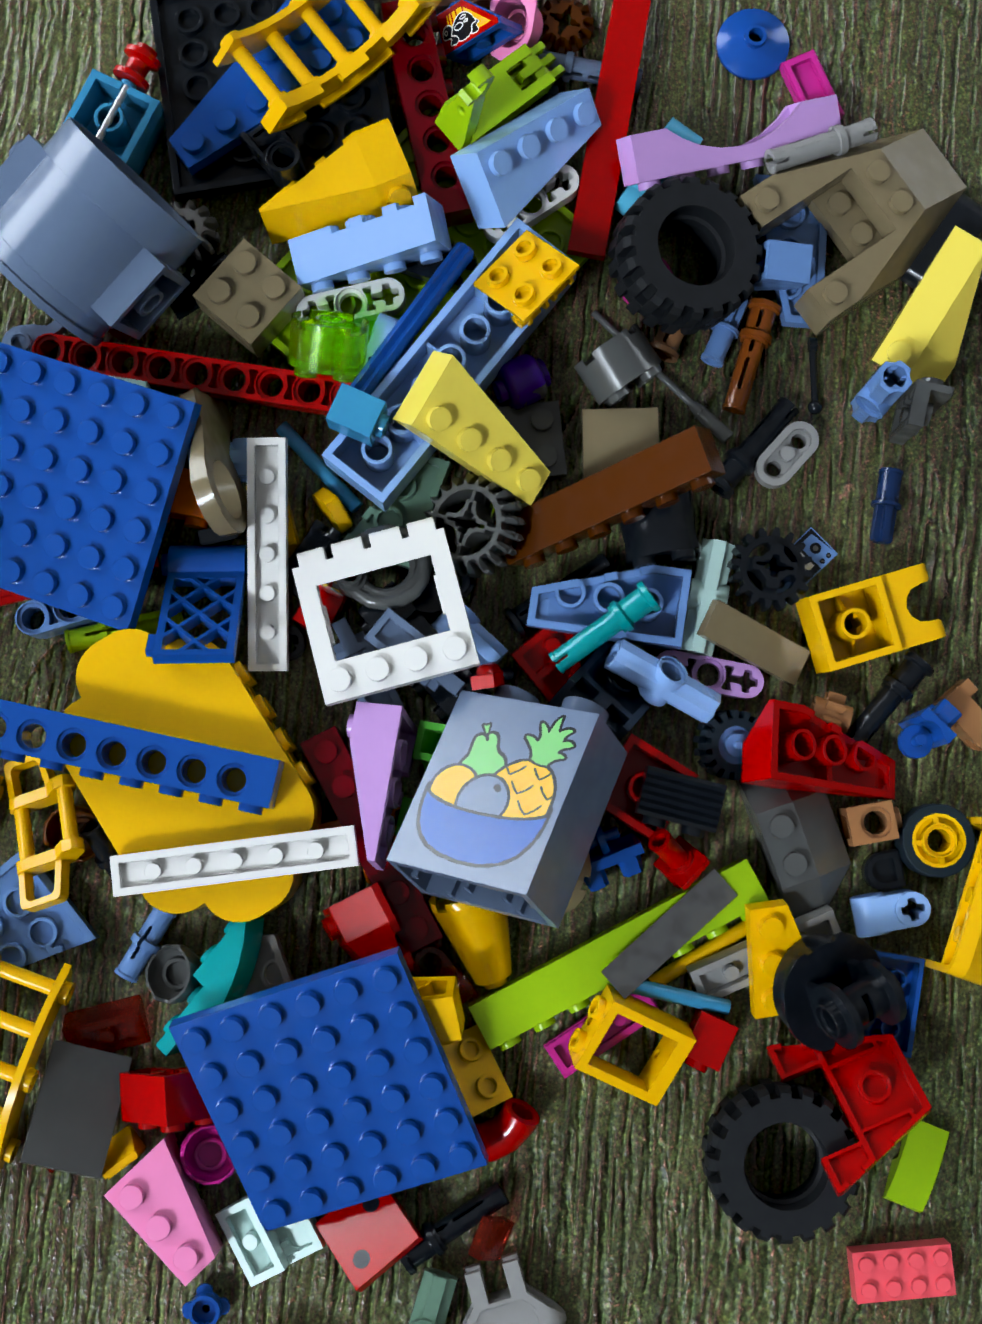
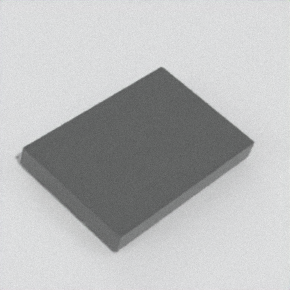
[19,1039,132,1180]

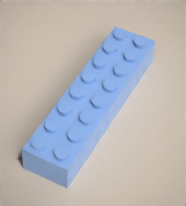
[322,217,577,512]

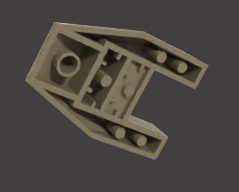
[736,128,967,336]

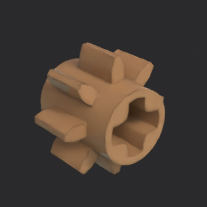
[809,690,854,734]

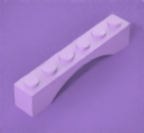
[616,94,841,192]

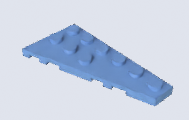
[0,852,100,967]

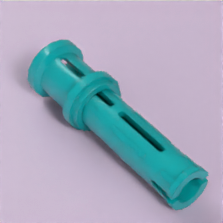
[548,581,662,674]

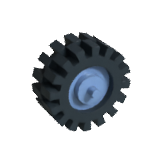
[693,709,758,780]

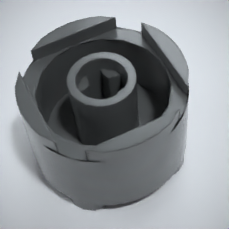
[574,323,662,409]

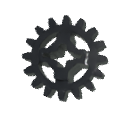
[727,527,813,612]

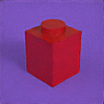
[684,1008,739,1073]

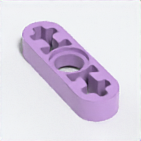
[656,650,764,700]

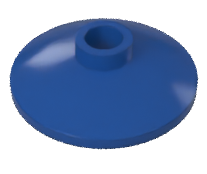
[716,9,790,80]

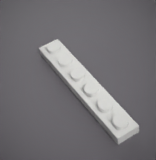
[247,437,289,671]
[109,825,360,897]

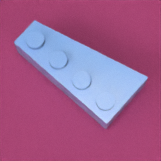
[450,88,602,229]
[288,192,452,294]

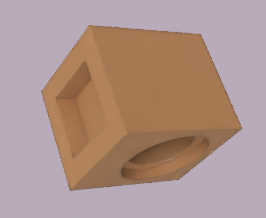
[837,800,902,847]

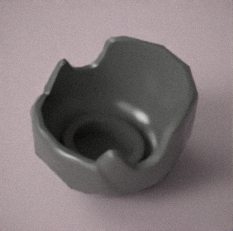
[145,944,202,1004]

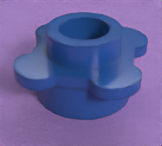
[182,1283,230,1324]

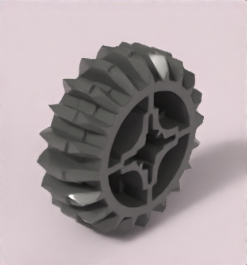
[424,473,526,578]

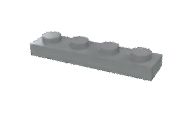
[686,904,841,998]

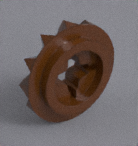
[539,0,594,54]

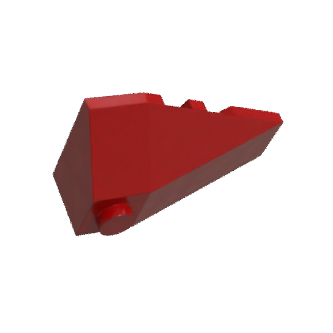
[321,882,415,972]

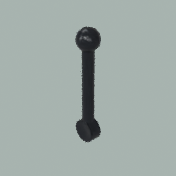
[807,337,823,415]

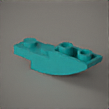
[156,916,264,1056]

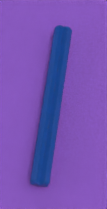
[350,242,474,395]

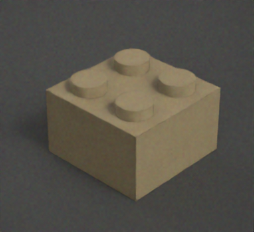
[193,238,305,358]

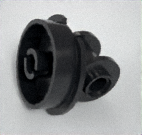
[773,932,907,1052]

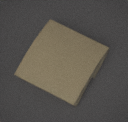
[581,407,659,479]

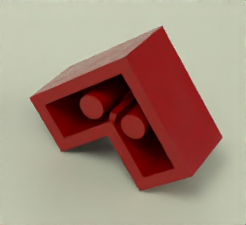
[119,1066,214,1133]

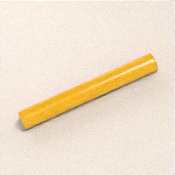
[648,921,746,985]

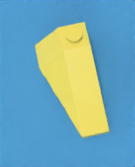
[870,225,982,385]

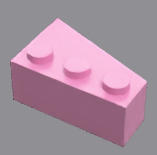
[104,1132,223,1286]

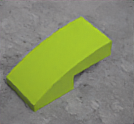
[883,1121,950,1213]

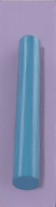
[276,421,363,513]
[615,980,731,1015]

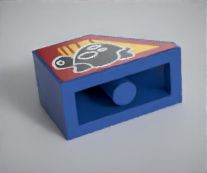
[437,0,524,66]

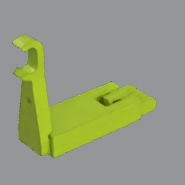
[435,41,566,151]

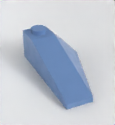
[526,565,692,651]

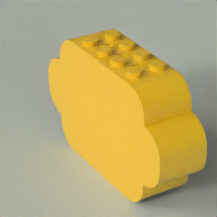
[63,629,322,922]

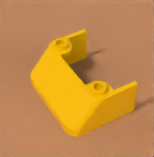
[919,817,982,986]

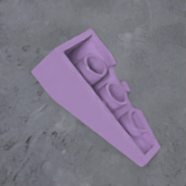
[346,701,418,871]

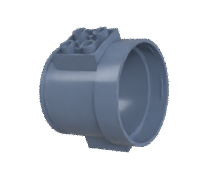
[0,117,203,346]

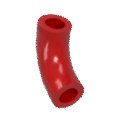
[475,1098,540,1163]

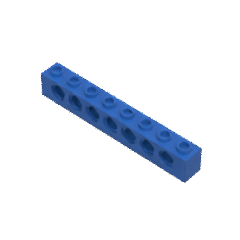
[0,699,285,815]

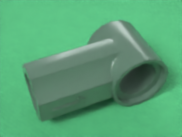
[407,1267,458,1324]

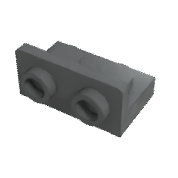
[888,377,955,445]

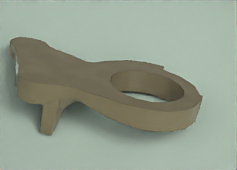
[179,387,247,537]

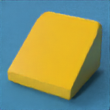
[102,1125,146,1180]

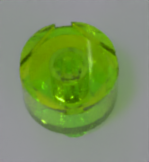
[288,309,370,383]

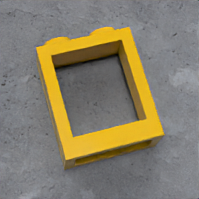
[568,984,697,1106]

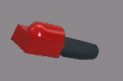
[470,662,515,690]

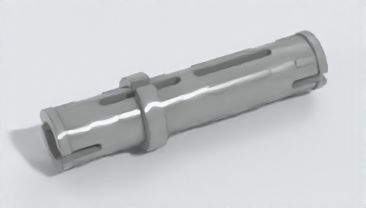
[764,117,878,174]

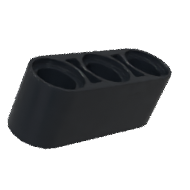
[900,193,982,290]

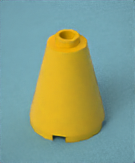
[428,896,512,990]

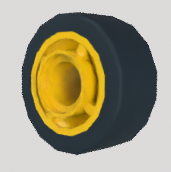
[895,804,975,878]

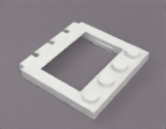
[292,517,480,707]

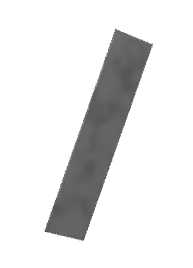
[601,869,738,999]

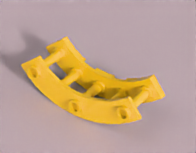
[212,0,442,134]
[0,955,76,1172]

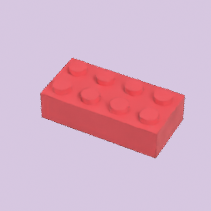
[846,1237,957,1304]

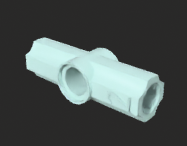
[679,538,735,657]

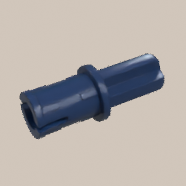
[869,467,904,544]

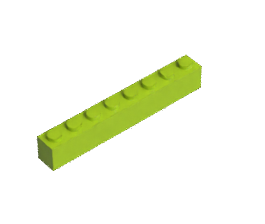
[468,858,769,1051]

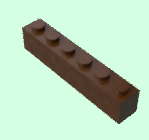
[494,425,726,570]

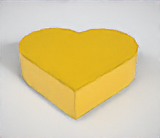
[312,487,353,534]

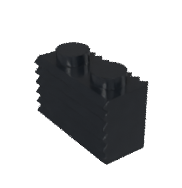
[634,765,727,839]

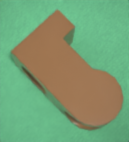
[932,678,982,751]

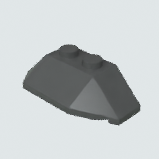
[736,780,851,918]

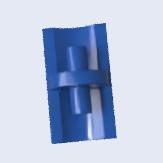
[897,699,962,759]
[584,825,645,892]

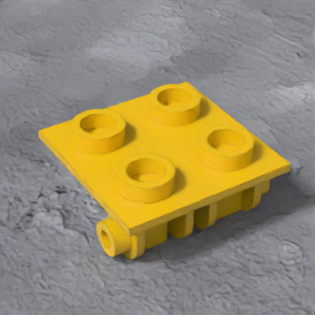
[473,230,580,328]
[442,1025,513,1118]

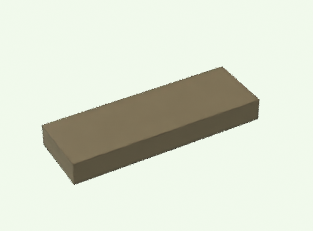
[697,600,811,686]

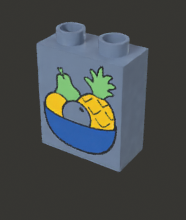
[386,684,627,929]

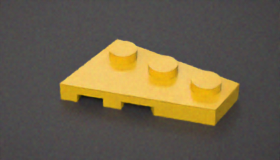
[745,899,802,1019]

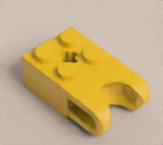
[795,563,946,674]

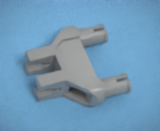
[461,1251,567,1324]

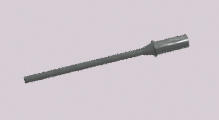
[591,310,734,444]

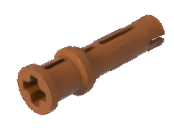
[722,298,782,415]

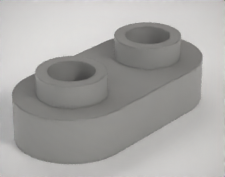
[754,421,819,489]

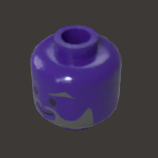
[492,354,551,410]

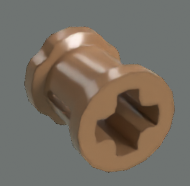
[650,325,684,363]

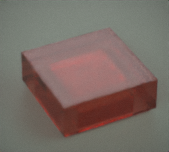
[468,1216,514,1261]

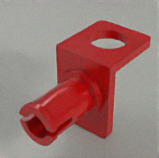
[648,829,710,890]

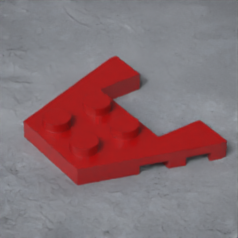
[766,1034,932,1197]

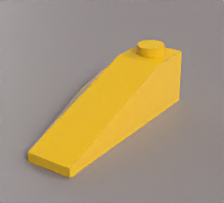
[258,118,418,245]

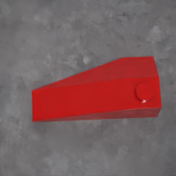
[741,699,896,800]

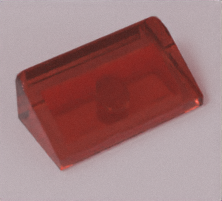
[62,995,151,1052]

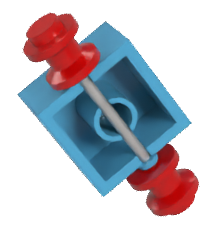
[62,42,165,175]

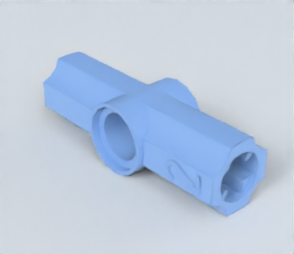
[604,639,722,724]

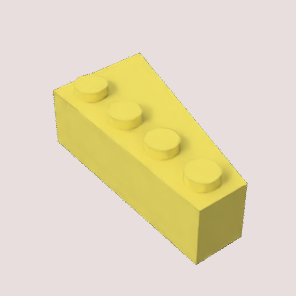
[393,351,551,506]

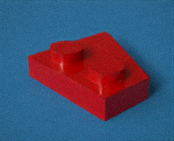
[509,629,582,702]

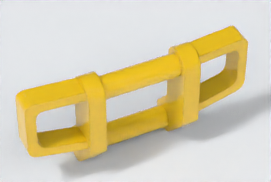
[4,756,85,912]

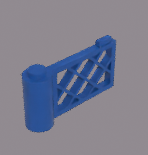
[145,545,247,664]

